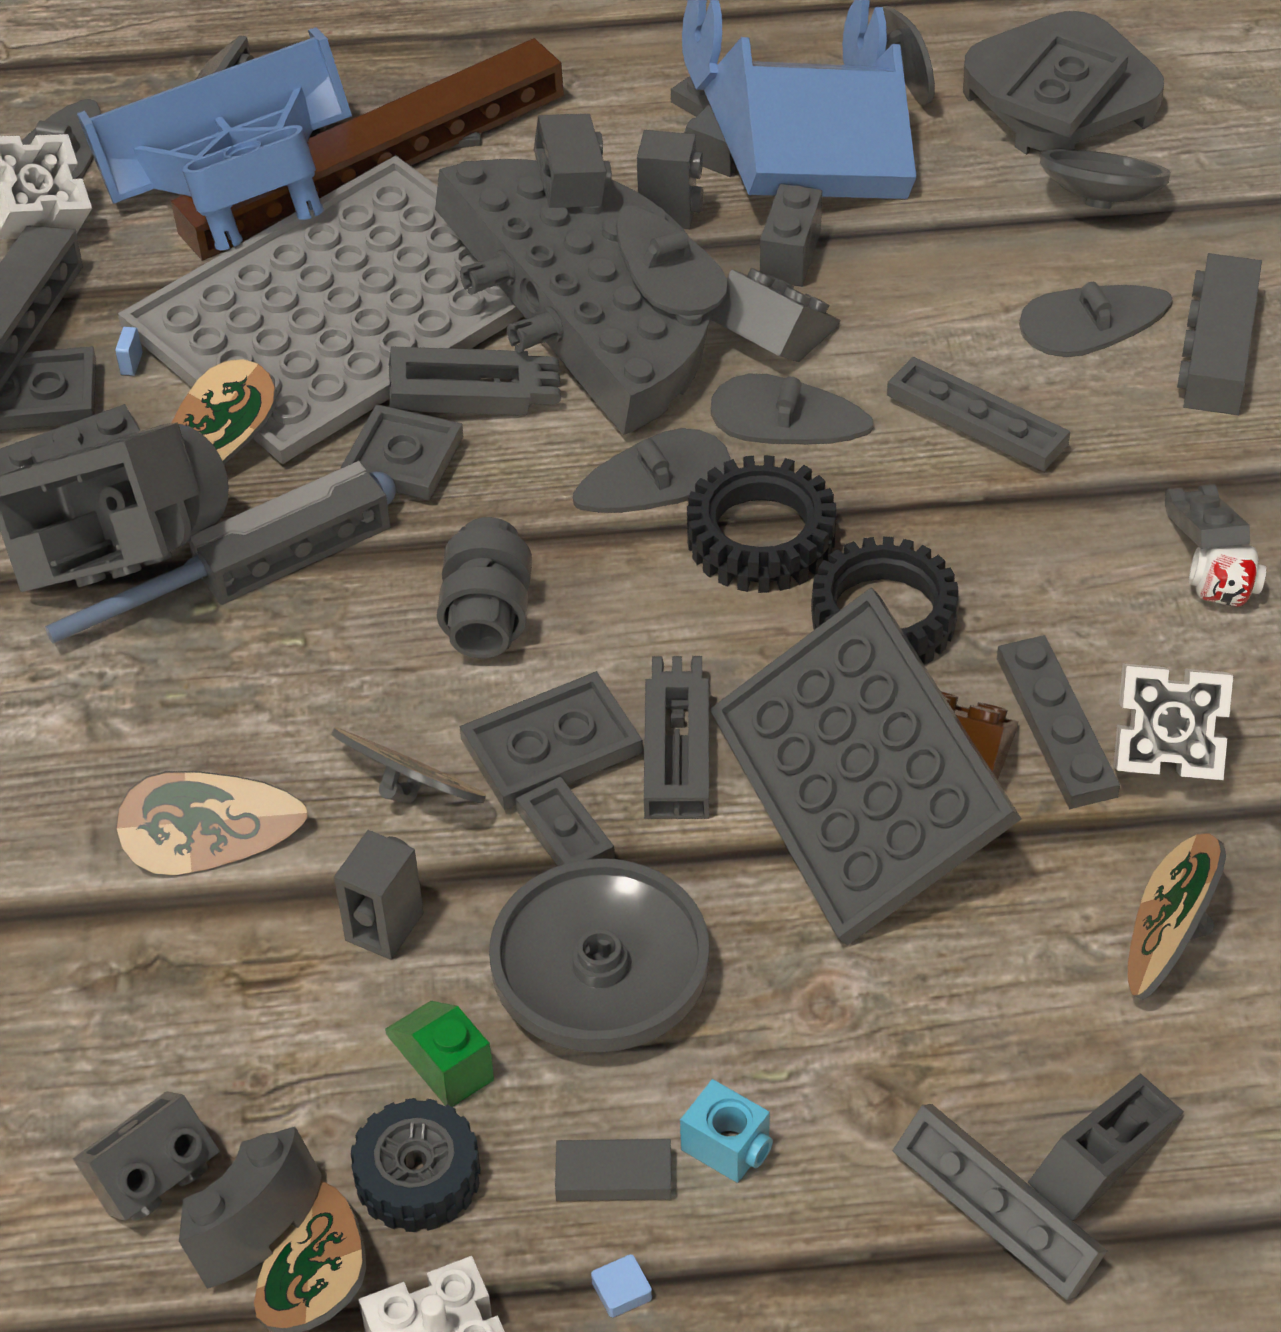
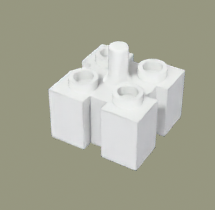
[0,134,92,239]
[1113,663,1233,780]
[358,1256,505,1332]

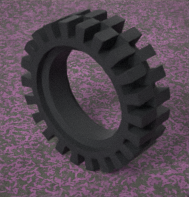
[687,455,837,593]

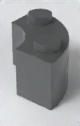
[179,1126,321,1289]

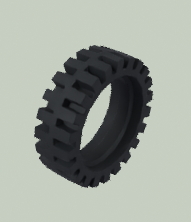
[811,536,958,665]

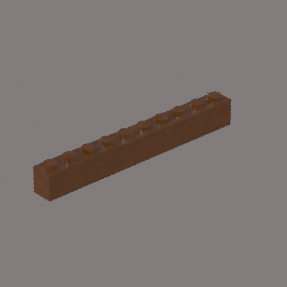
[171,38,564,261]

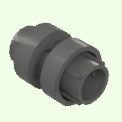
[437,517,532,659]

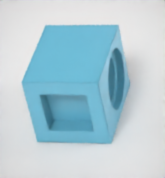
[680,1079,773,1183]

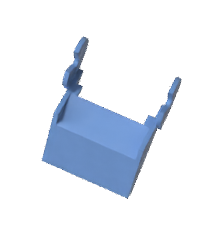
[682,0,917,199]

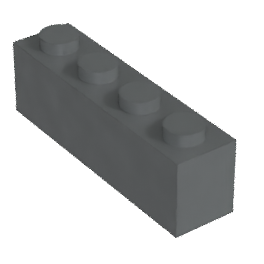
[1177,253,1262,416]

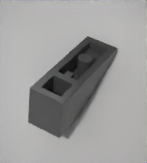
[1028,1073,1184,1221]

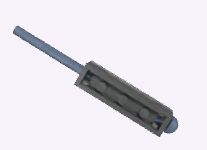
[45,461,396,644]

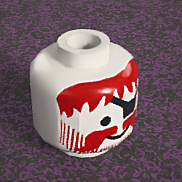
[1189,545,1266,607]

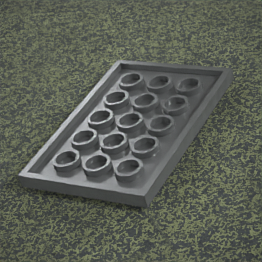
[710,587,1022,945]

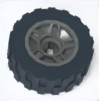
[350,1098,481,1232]

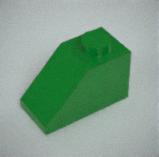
[385,1001,494,1107]

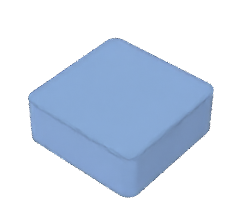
[115,327,142,376]
[591,1254,652,1318]

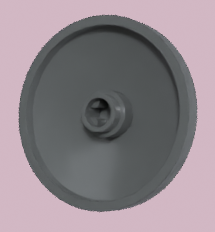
[489,859,709,1052]

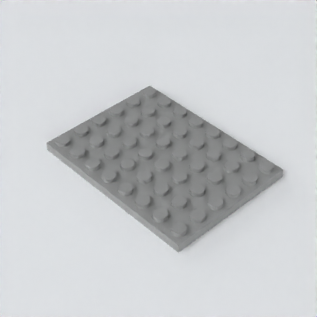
[118,155,524,464]

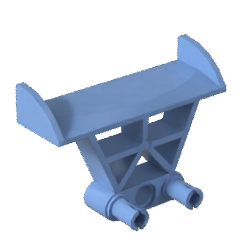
[77,27,352,250]

